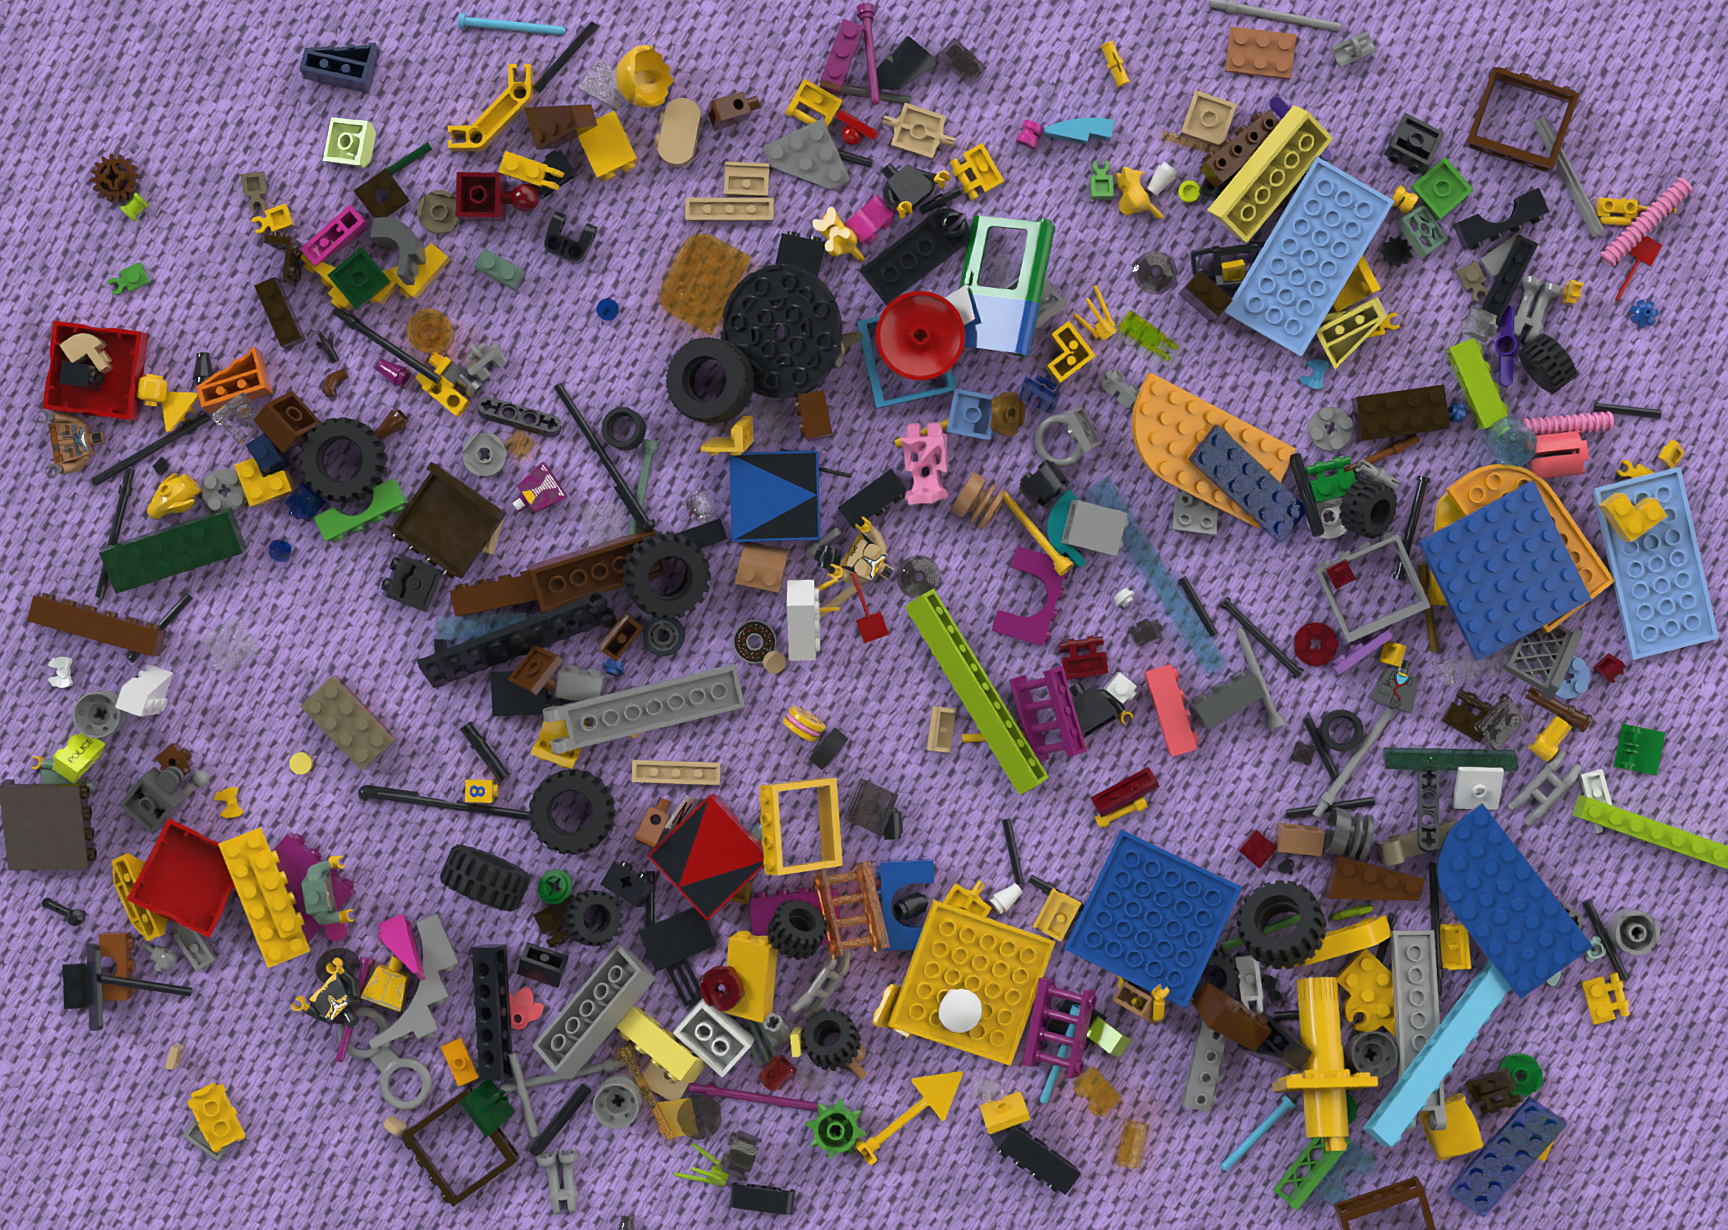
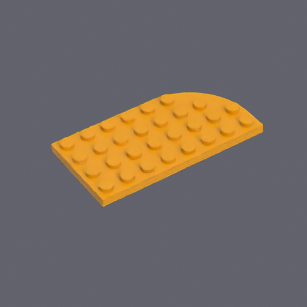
[1132,373,1296,529]
[1445,464,1615,633]

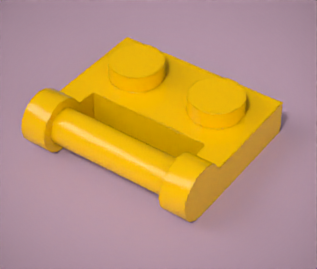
[785,78,843,128]

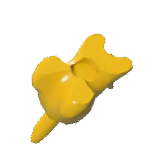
[1116,167,1164,219]
[813,207,865,262]

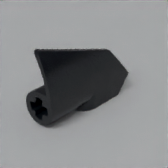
[876,36,939,90]

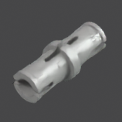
[1356,459,1400,491]

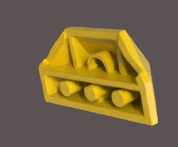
[111,853,168,942]

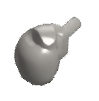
[142,943,177,973]

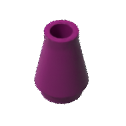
[376,359,410,387]

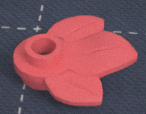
[509,986,544,1030]

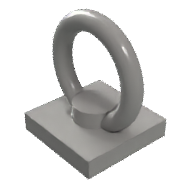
[1034,405,1102,467]

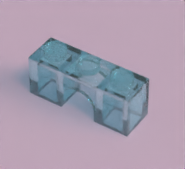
[1314,1139,1379,1208]

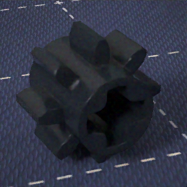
[814,545,842,571]

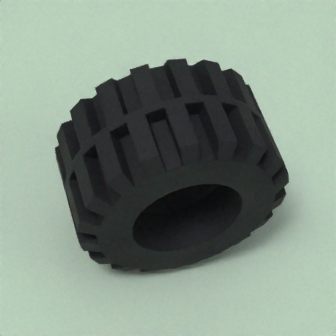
[1519,334,1577,394]
[1339,478,1398,539]
[563,890,623,947]
[767,899,828,960]
[1191,949,1240,998]
[801,1009,861,1071]

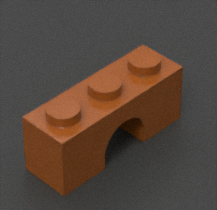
[99,931,136,1001]

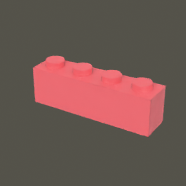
[1144,664,1199,757]

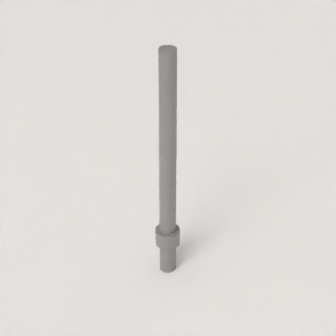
[1209,0,1340,32]
[1312,707,1395,819]
[501,1056,632,1092]

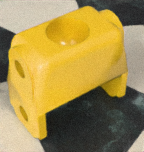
[1418,1093,1484,1161]

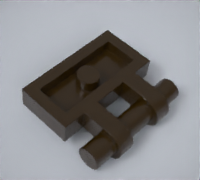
[1441,689,1498,743]
[533,894,590,948]
[1466,1067,1524,1114]

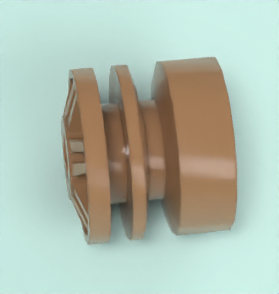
[950,472,1006,530]

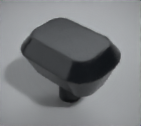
[1278,859,1294,875]

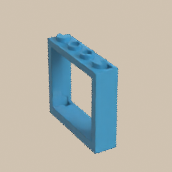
[857,316,957,409]

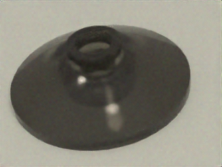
[1133,251,1177,295]
[897,555,941,599]
[315,948,360,983]

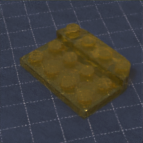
[659,233,752,336]

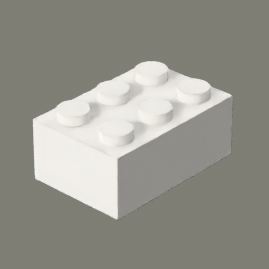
[787,580,820,661]
[673,998,755,1077]

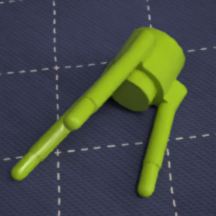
[674,1143,730,1187]

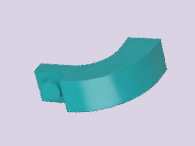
[1046,489,1086,568]

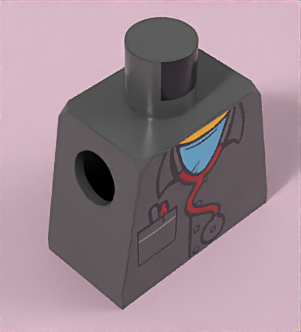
[1368,659,1418,713]

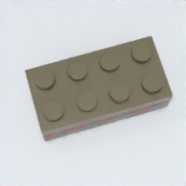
[300,675,398,771]

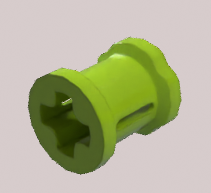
[120,192,150,222]

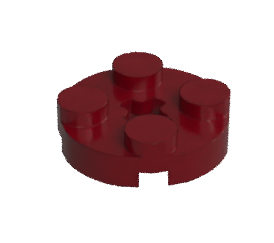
[1293,622,1339,666]
[700,966,745,1011]

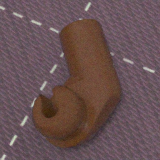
[321,368,349,398]

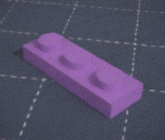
[1331,629,1393,675]

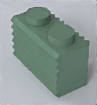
[474,249,526,291]

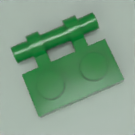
[1306,456,1356,503]

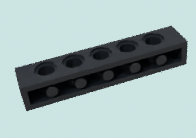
[471,944,514,1081]

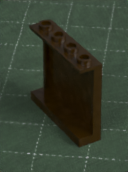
[386,462,507,579]
[0,778,97,870]

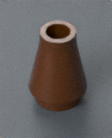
[375,408,409,440]

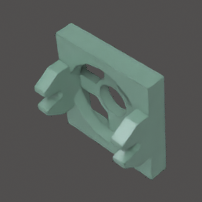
[1396,204,1448,259]

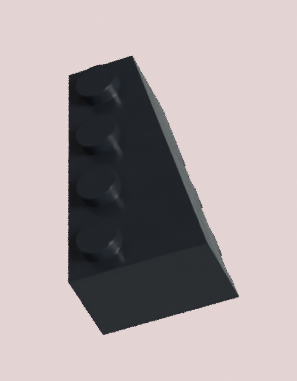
[989,1124,1081,1195]

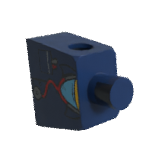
[246,433,292,475]

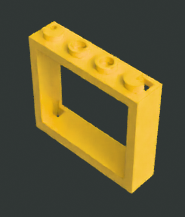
[759,777,843,875]

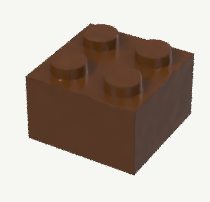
[794,390,833,442]
[253,391,321,453]

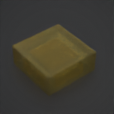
[504,429,536,460]

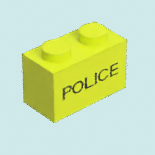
[52,733,105,783]

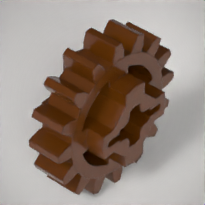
[90,154,141,203]

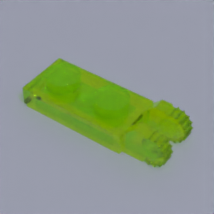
[1117,310,1179,362]

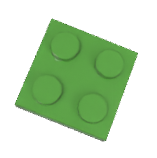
[1410,157,1473,220]

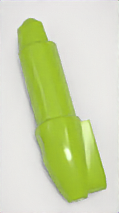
[1332,904,1373,920]

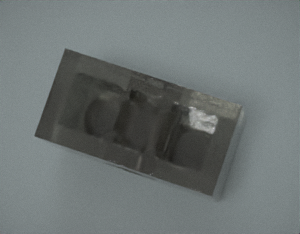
[939,37,987,89]

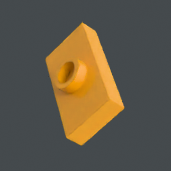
[441,1037,479,1087]

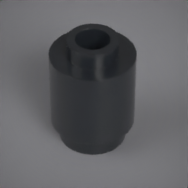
[880,807,903,840]
[894,892,928,920]

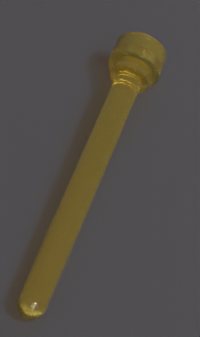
[616,1043,674,1140]

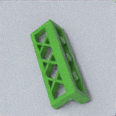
[1273,1137,1352,1211]

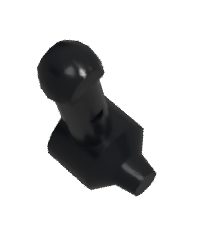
[41,897,86,926]

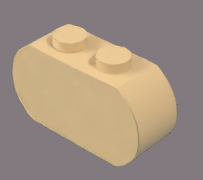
[655,98,702,168]

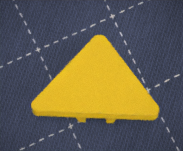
[161,391,199,433]

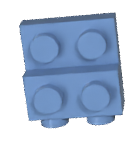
[946,388,996,441]

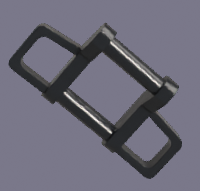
[1190,241,1266,292]

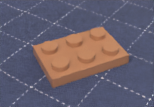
[1225,27,1296,80]

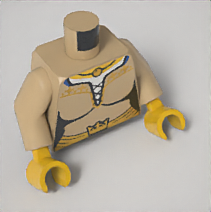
[827,517,894,584]

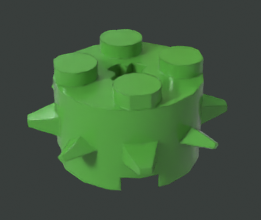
[806,1098,866,1159]

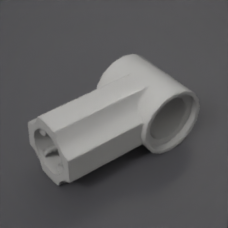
[763,1013,791,1048]

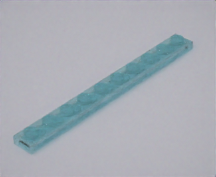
[1088,476,1227,674]

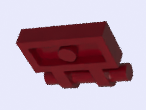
[1059,635,1109,679]

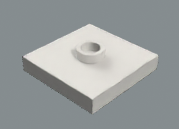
[1453,767,1504,810]

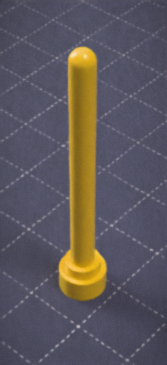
[1003,490,1074,576]

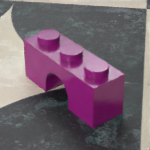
[820,19,864,95]

